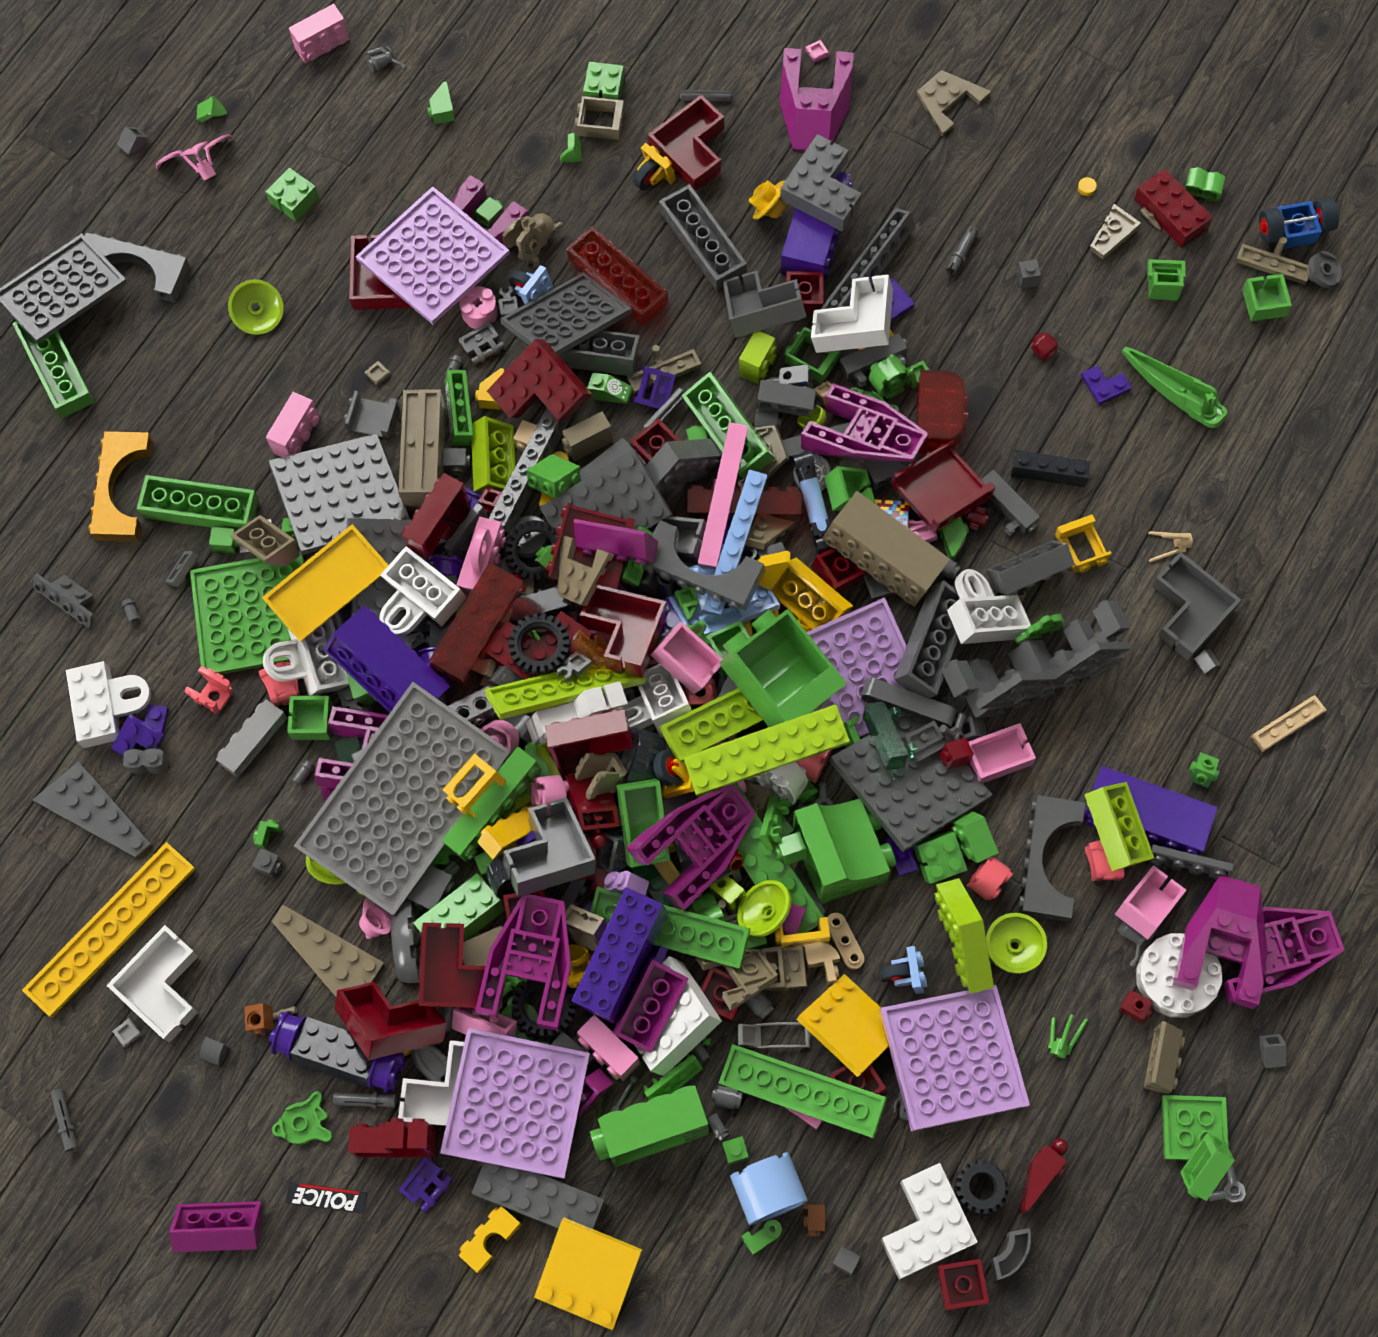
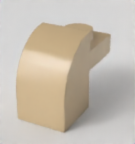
[804,942,840,985]

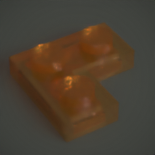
[571,630,608,669]

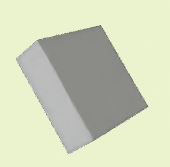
[112,1018,142,1048]

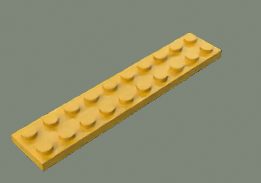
[22,842,196,1018]

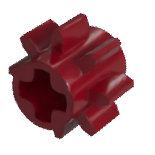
[966,506,989,530]

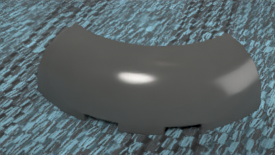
[391,899,420,983]

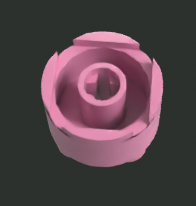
[459,286,498,329]
[480,720,519,759]
[530,775,569,816]

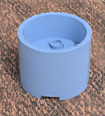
[730,1152,808,1225]

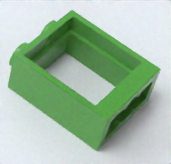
[784,327,842,383]
[1180,1132,1235,1201]

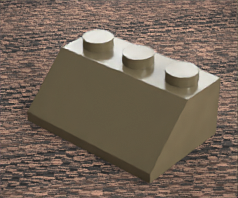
[230,515,300,566]
[1144,1021,1185,1094]

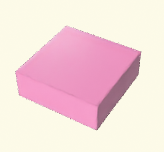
[805,40,829,63]

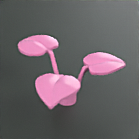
[156,134,233,181]

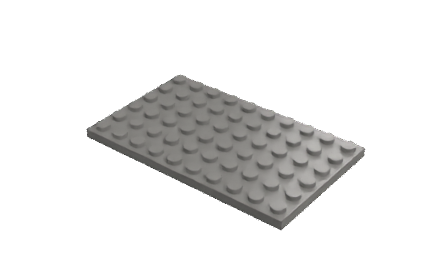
[294,682,511,915]

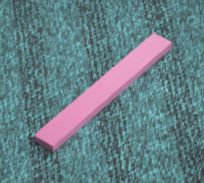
[698,422,748,569]

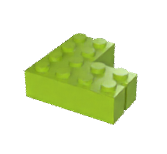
[934,878,994,994]

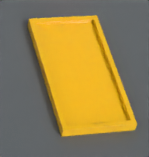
[262,524,389,643]

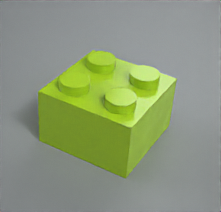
[739,331,777,385]

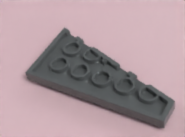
[33,761,152,858]

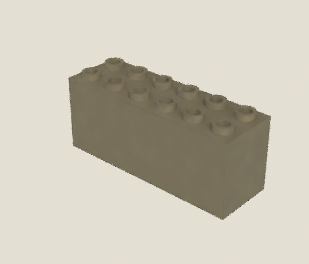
[398,389,446,511]
[822,491,950,607]

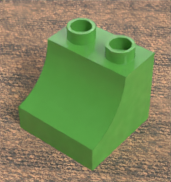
[793,799,896,905]

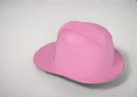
[359,898,391,939]

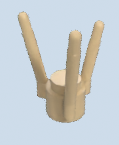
[1148,531,1193,562]

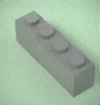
[216,700,287,778]

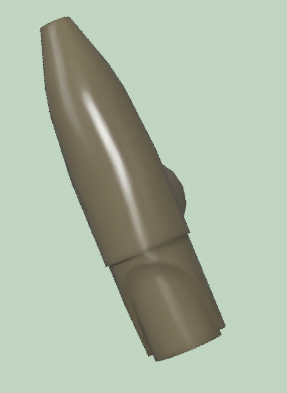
[1140,207,1161,230]
[273,1006,297,1020]

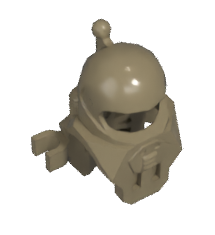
[502,213,563,268]

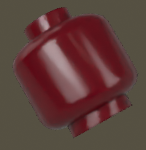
[1031,332,1058,360]

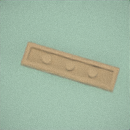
[1251,695,1327,752]

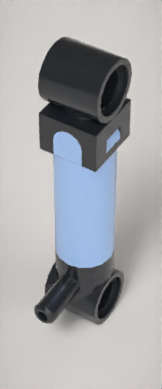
[792,451,834,555]
[657,546,757,597]

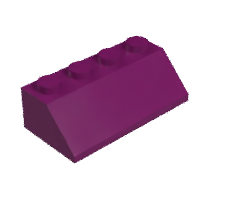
[574,519,659,565]
[612,958,689,1053]
[169,1201,262,1252]

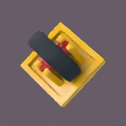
[633,143,676,190]
[653,749,694,799]

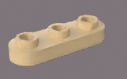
[827,913,864,970]

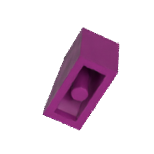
[577,1068,613,1117]

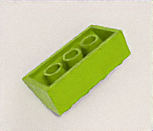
[472,416,516,494]
[1084,782,1154,871]

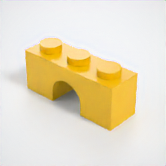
[458,1206,522,1274]

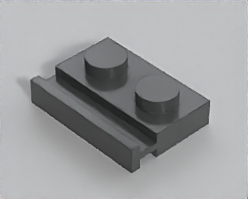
[901,720,945,763]

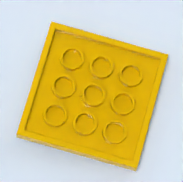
[796,974,889,1077]
[534,1217,642,1330]

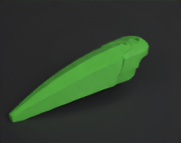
[1122,347,1227,428]

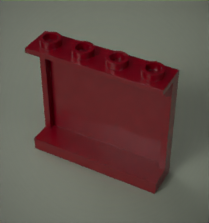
[892,440,996,533]
[545,502,635,589]

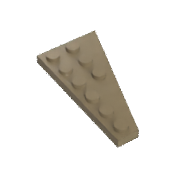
[272,905,385,997]

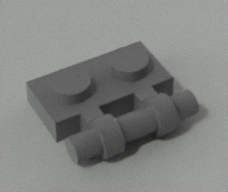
[458,322,506,365]

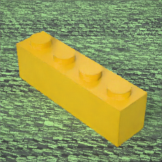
[477,805,549,859]

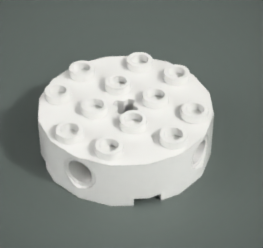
[745,762,808,805]
[1136,933,1222,1018]

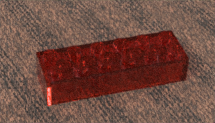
[566,226,669,326]
[687,486,802,514]
[429,562,524,685]

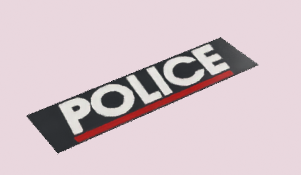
[286,1182,367,1213]

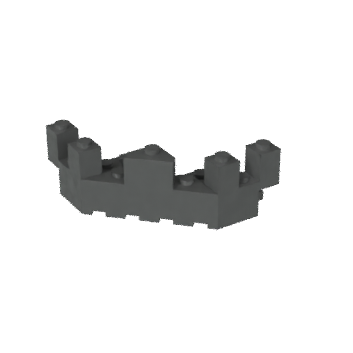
[941,600,1131,718]

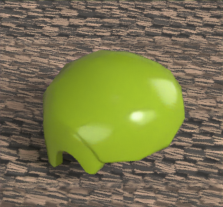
[797,405,826,429]

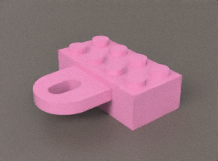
[456,516,507,605]

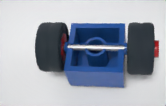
[1259,198,1339,249]

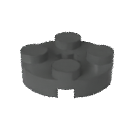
[1308,251,1342,288]

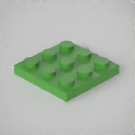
[1162,1095,1228,1160]

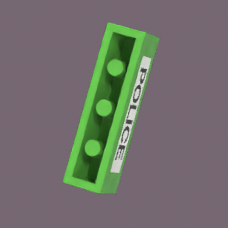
[444,370,473,446]

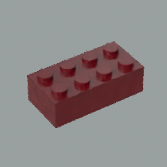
[1134,169,1213,248]

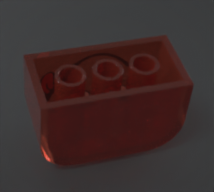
[916,370,968,454]

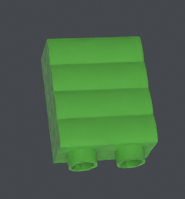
[719,609,847,727]
[590,1086,709,1167]

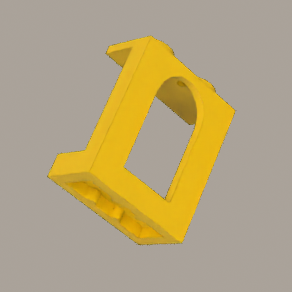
[1055,515,1111,573]
[443,754,507,818]
[775,917,830,948]

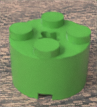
[869,354,912,399]

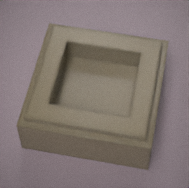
[365,361,391,387]

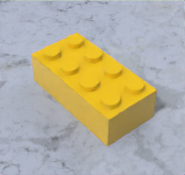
[771,558,853,630]

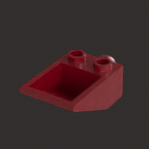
[566,775,619,849]
[1019,1138,1068,1215]

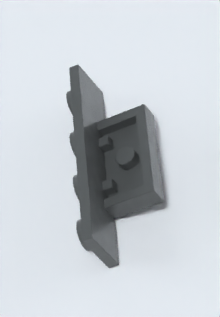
[33,573,93,629]

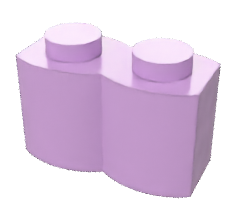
[604,871,649,896]

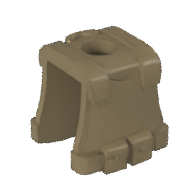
[575,753,627,799]

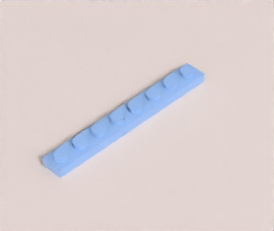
[703,470,767,617]

